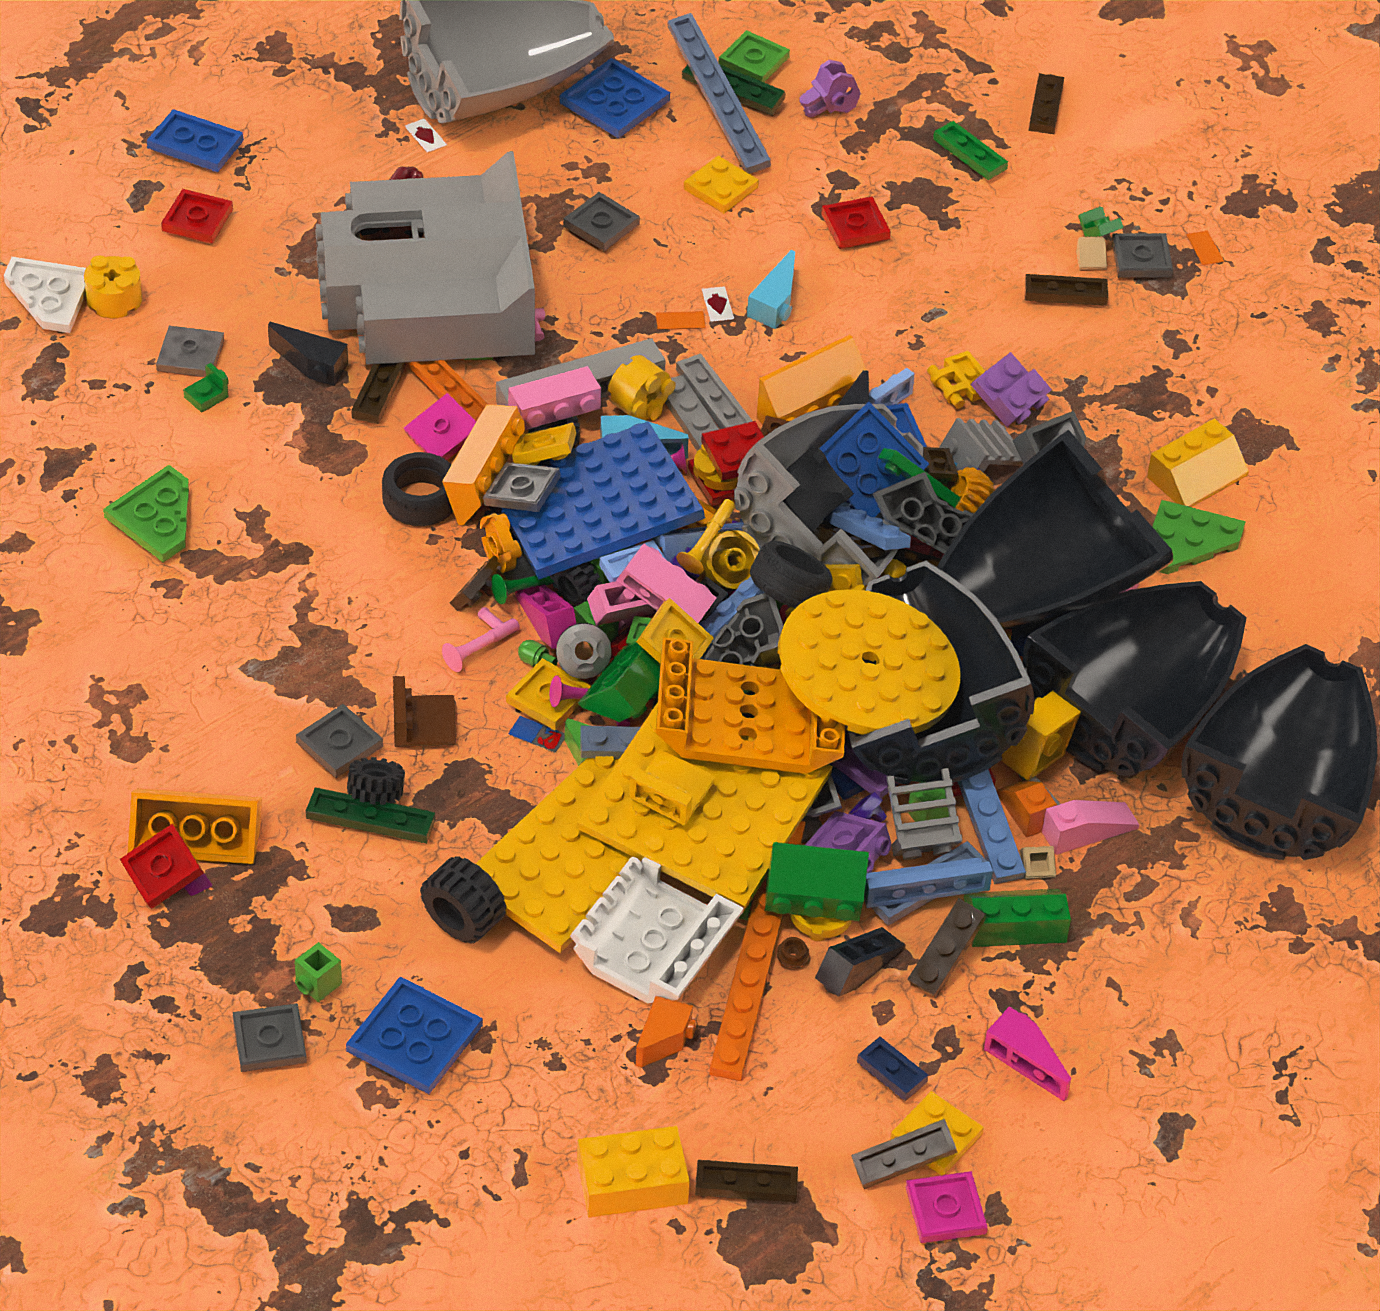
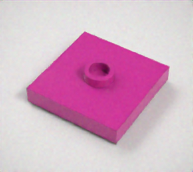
[403,393,476,460]
[905,1171,988,1243]

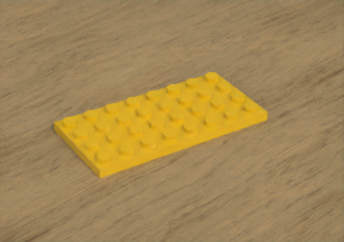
[476,756,642,953]

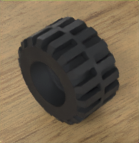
[420,856,506,944]

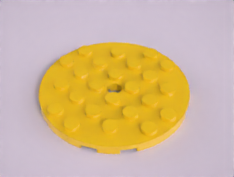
[777,590,960,735]

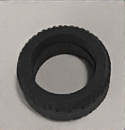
[382,452,453,526]
[750,541,833,608]

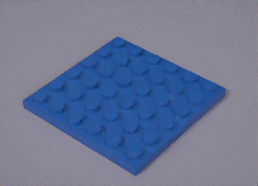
[499,421,705,580]

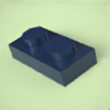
[857,1036,928,1101]

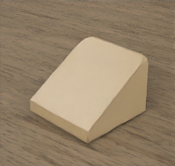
[1076,237,1107,270]
[1019,846,1056,879]

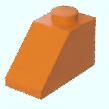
[997,780,1057,838]
[636,996,697,1067]

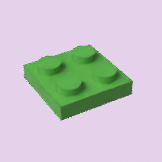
[719,30,790,83]

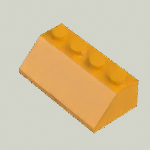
[756,334,866,425]
[442,404,525,525]
[127,788,262,864]

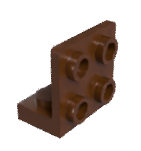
[393,676,456,747]

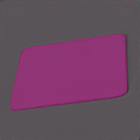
[184,874,212,896]

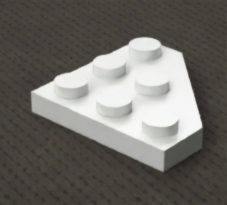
[4,257,86,333]

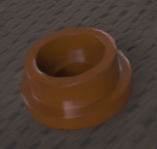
[777,937,809,968]

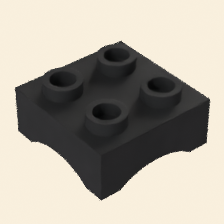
[783,448,854,532]

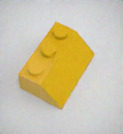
[1147,418,1249,507]

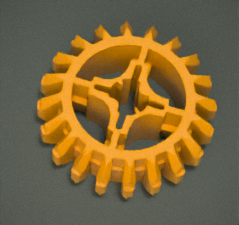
[947,467,995,514]

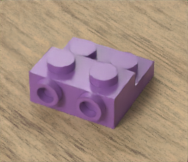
[970,352,1052,427]
[805,811,892,873]

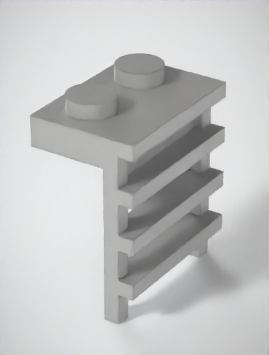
[939,418,1023,473]
[886,768,963,860]

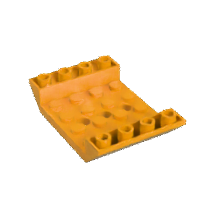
[656,637,845,774]

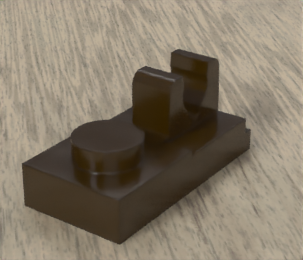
[923,447,958,487]
[449,555,507,611]

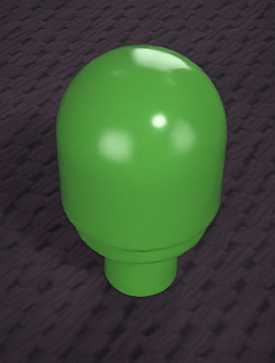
[518,640,558,667]

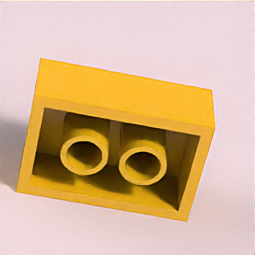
[577,1126,690,1218]

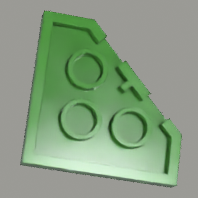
[103,465,189,563]
[1152,500,1246,574]

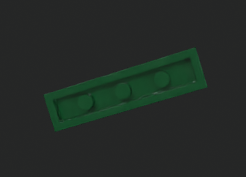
[682,64,786,116]
[306,787,435,844]

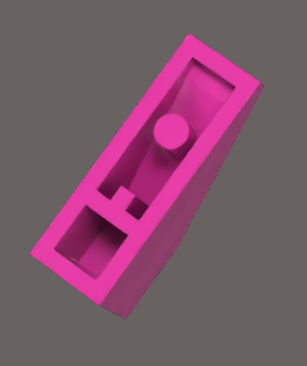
[515,585,576,649]
[984,1006,1071,1101]

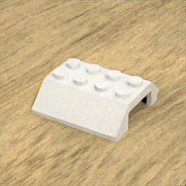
[570,857,744,1004]

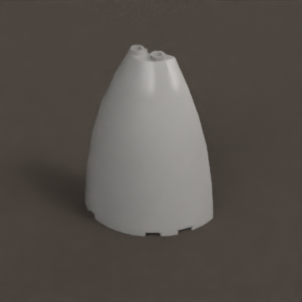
[400,0,614,123]
[734,404,923,586]

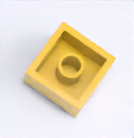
[1001,691,1081,781]

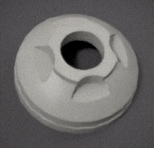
[556,624,611,679]

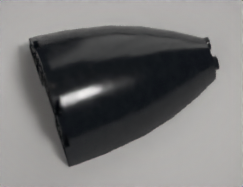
[937,430,1173,630]
[849,561,1035,785]
[1022,581,1247,776]
[1181,644,1377,860]

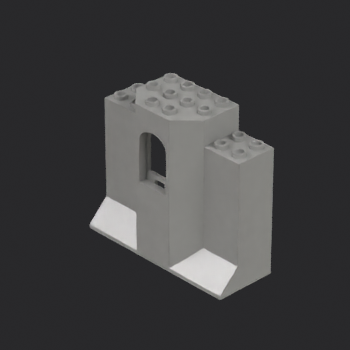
[315,151,535,364]

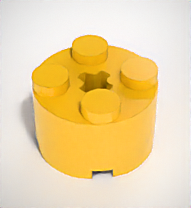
[84,255,142,319]
[608,355,676,421]
[698,530,760,592]

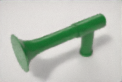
[491,574,554,604]

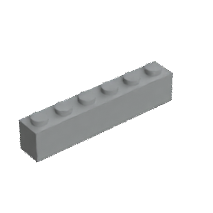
[496,338,666,406]

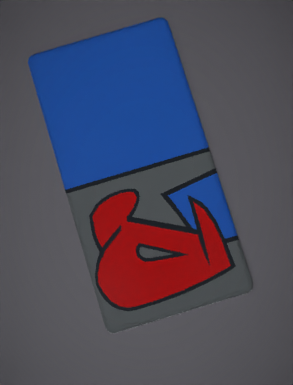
[508,716,565,752]

